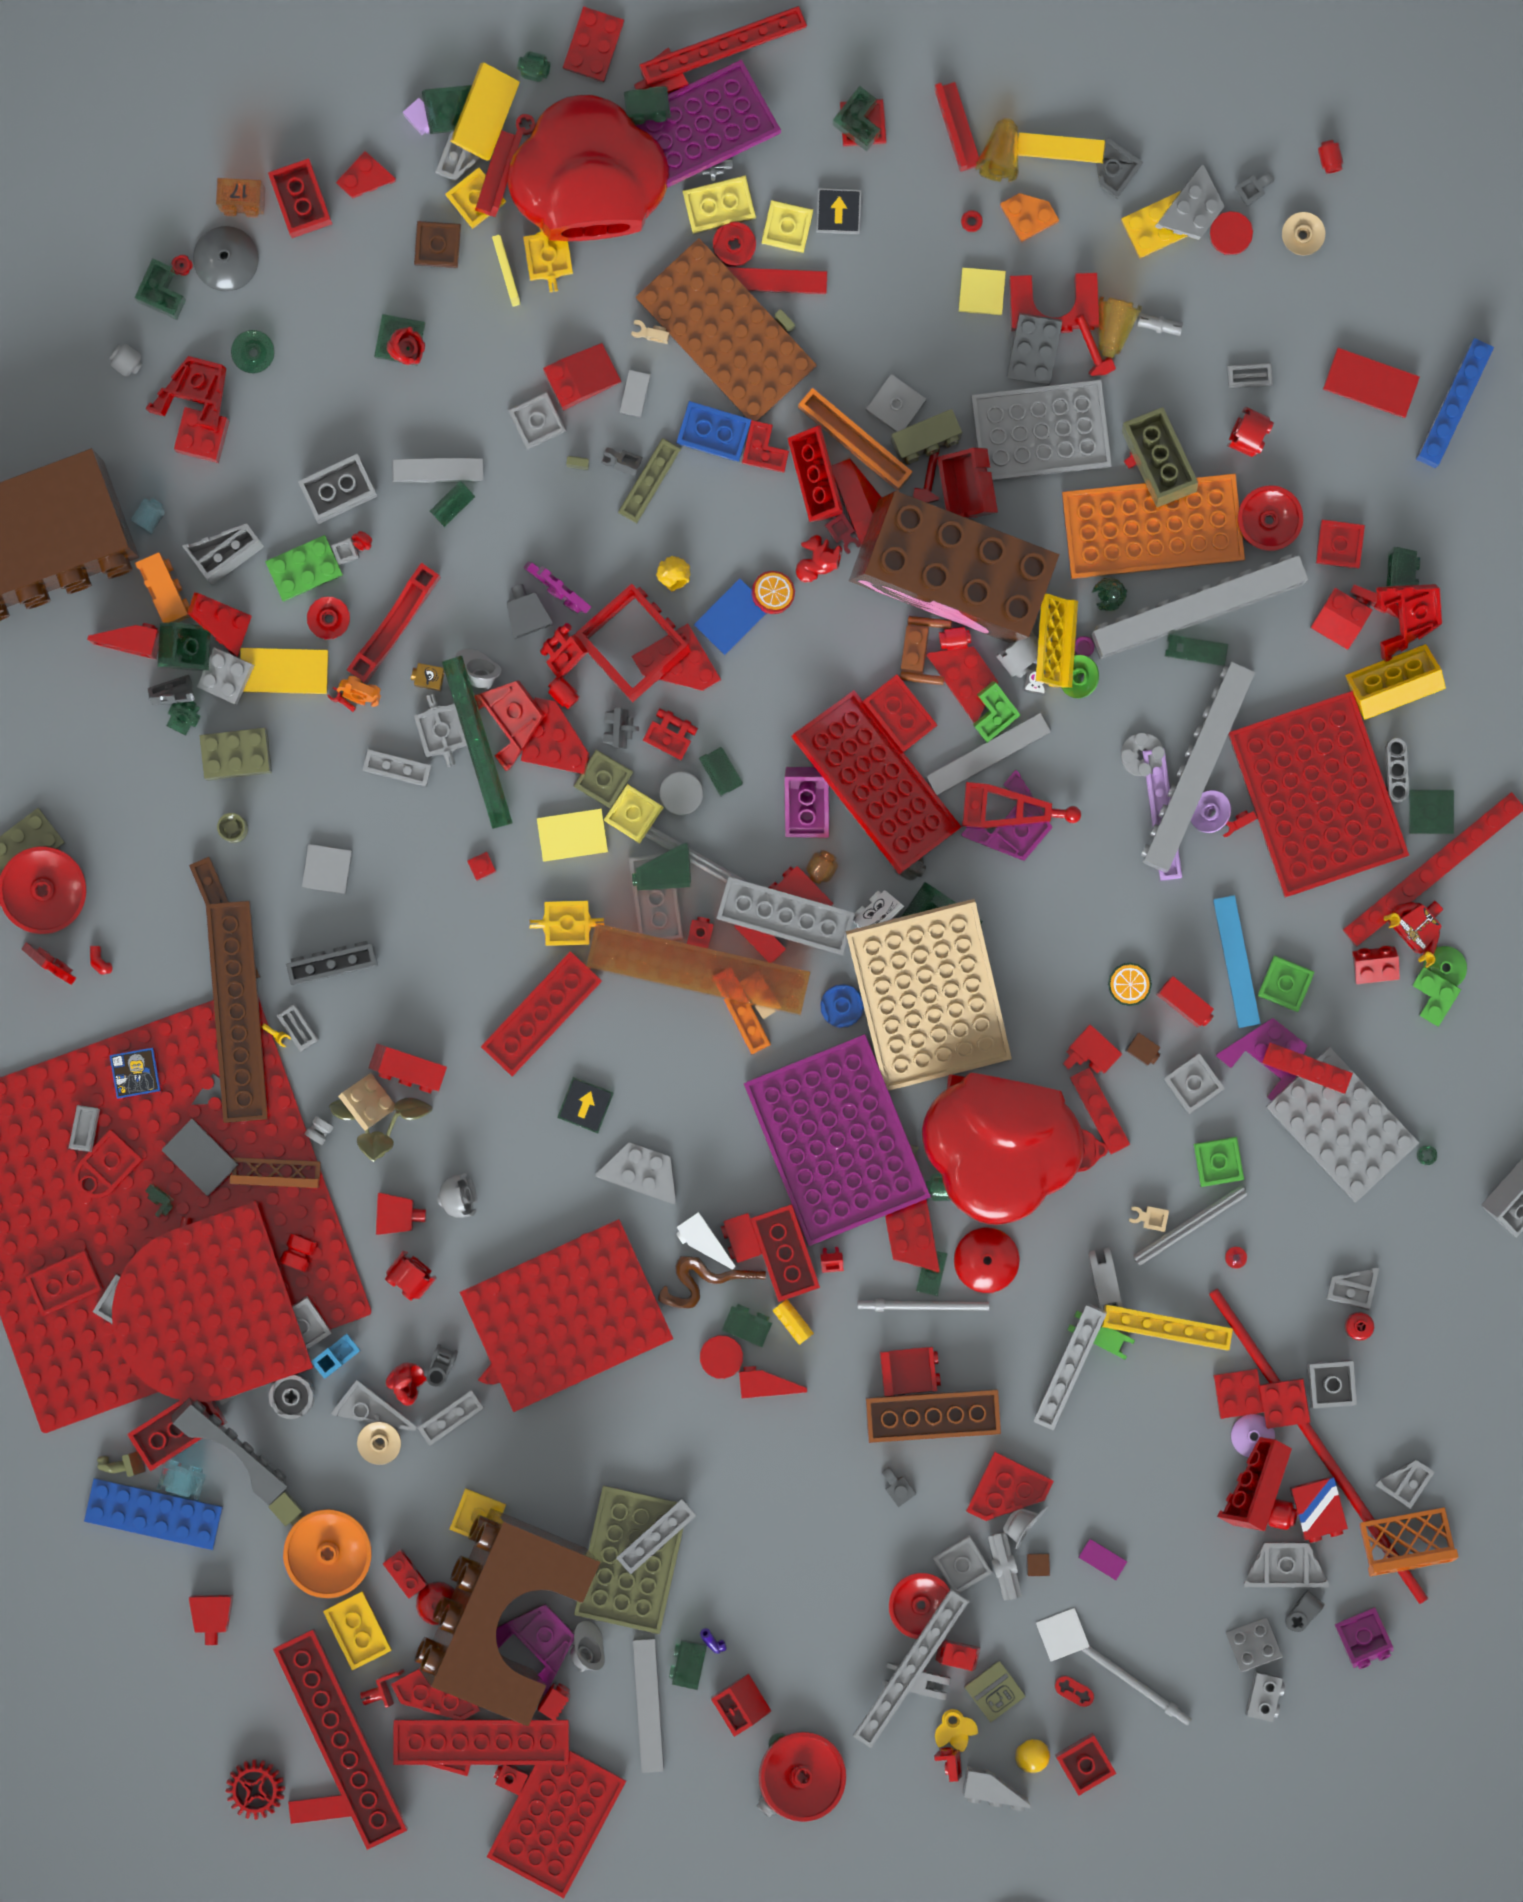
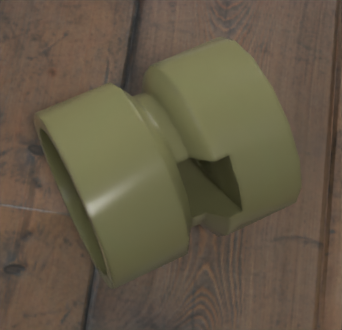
[217,813,248,843]

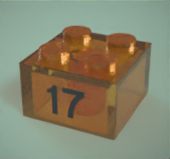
[216,178,265,217]

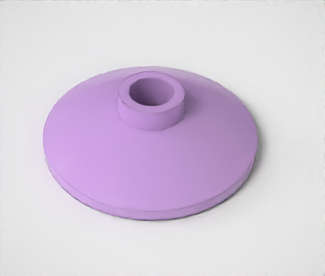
[1191,790,1231,833]
[1231,1414,1275,1457]

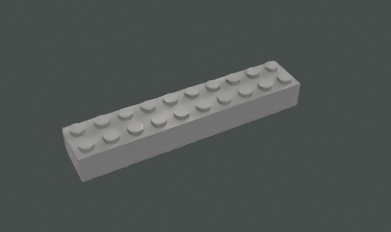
[1091,554,1308,660]

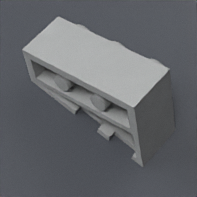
[182,523,264,585]

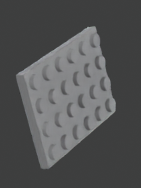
[971,380,1112,481]
[1266,1047,1419,1203]

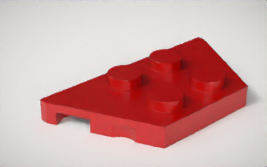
[926,646,998,723]
[21,942,76,985]
[885,1199,940,1272]

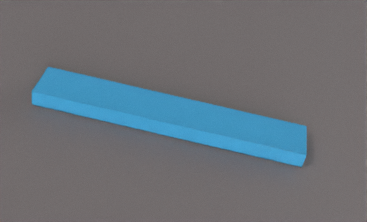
[1213,895,1260,1028]

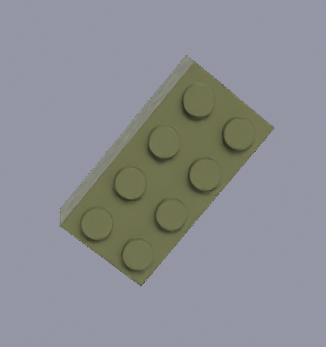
[1122,407,1198,507]

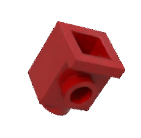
[686,917,714,951]

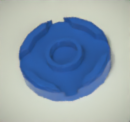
[820,984,864,1028]

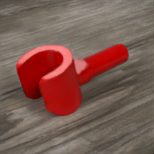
[327,687,356,712]

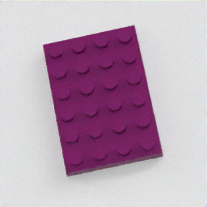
[628,59,781,188]

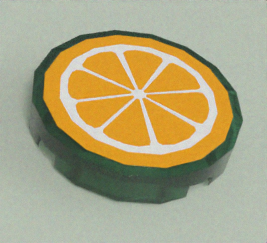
[1108,963,1152,1006]

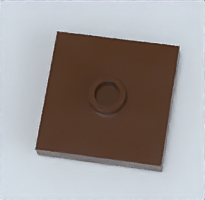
[414,221,461,268]

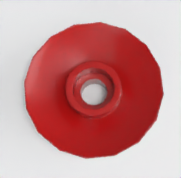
[307,597,350,640]

